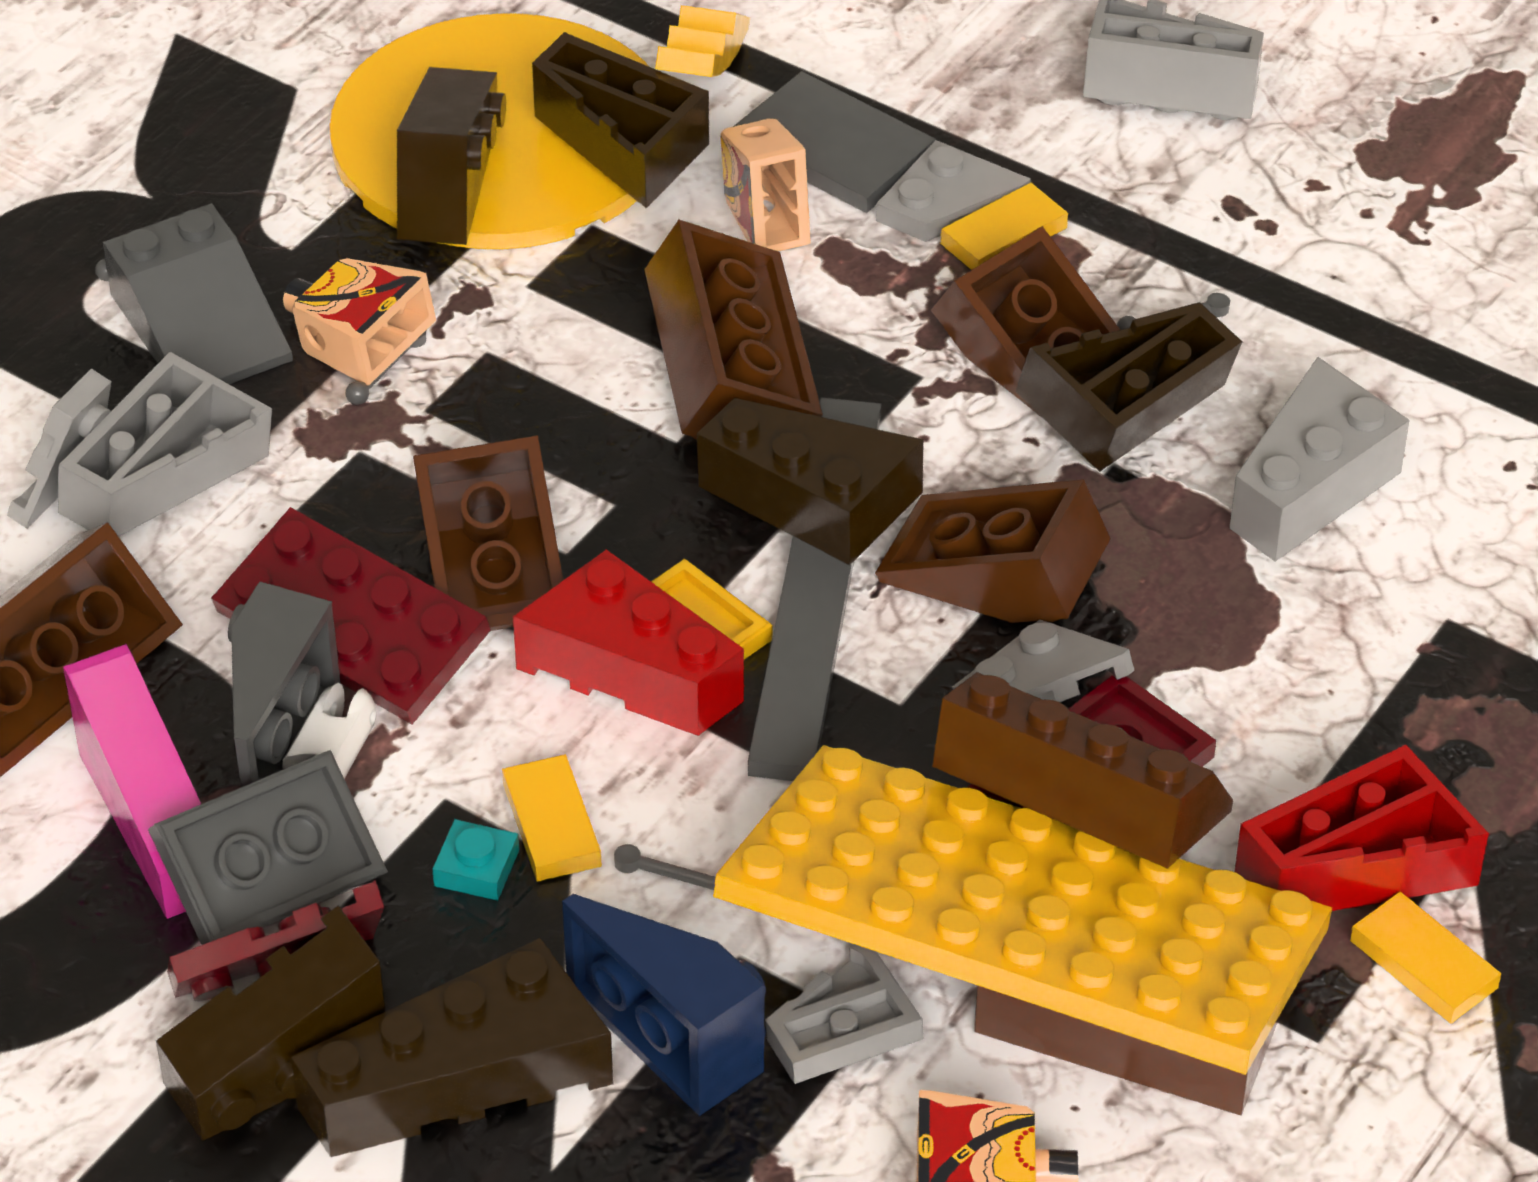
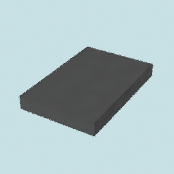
[733,71,936,213]
[148,750,388,945]

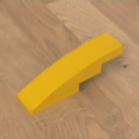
[655,5,750,77]

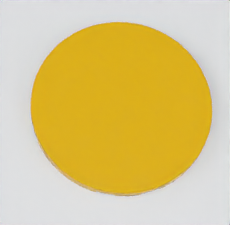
[330,13,649,249]

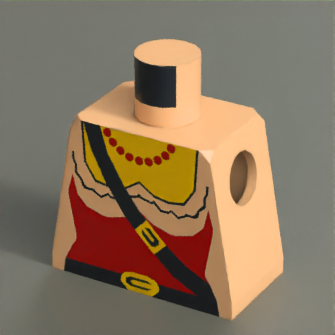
[720,119,811,251]
[283,258,436,386]
[917,1090,1078,1182]

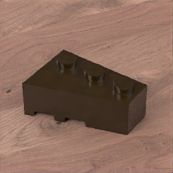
[532,32,709,208]
[397,67,506,245]
[1015,302,1243,472]
[697,398,924,566]
[156,906,385,1141]

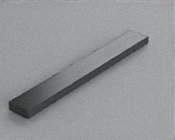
[748,397,881,781]

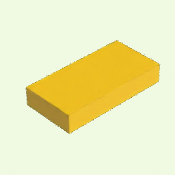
[941,183,1068,270]
[651,558,773,660]
[502,754,602,882]
[1350,892,1501,1024]

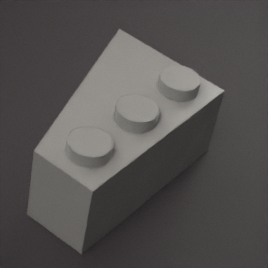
[1083,0,1264,120]
[58,352,272,537]
[1230,357,1410,562]

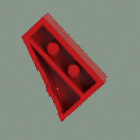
[513,549,744,736]
[1234,745,1489,911]

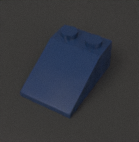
[562,894,766,1116]

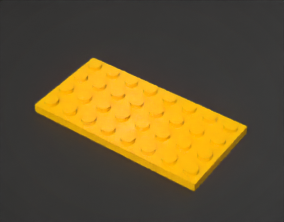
[713,745,1333,1075]

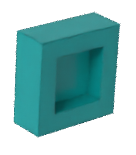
[432,819,519,901]

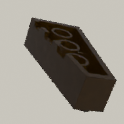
[291,938,613,1157]

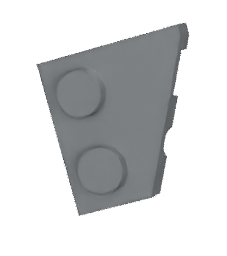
[876,140,1031,242]
[7,368,111,529]
[952,620,1134,702]
[765,944,923,1084]

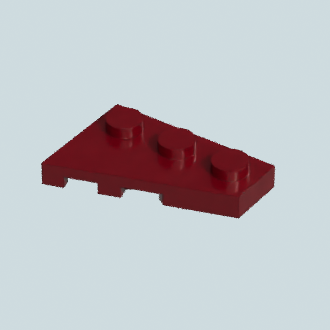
[167,881,384,1001]

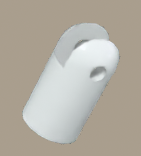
[283,683,377,779]

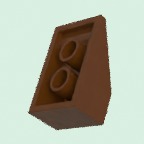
[931,226,1120,416]
[413,435,563,631]
[875,479,1111,623]

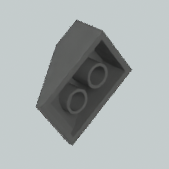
[103,203,293,384]
[228,581,341,787]

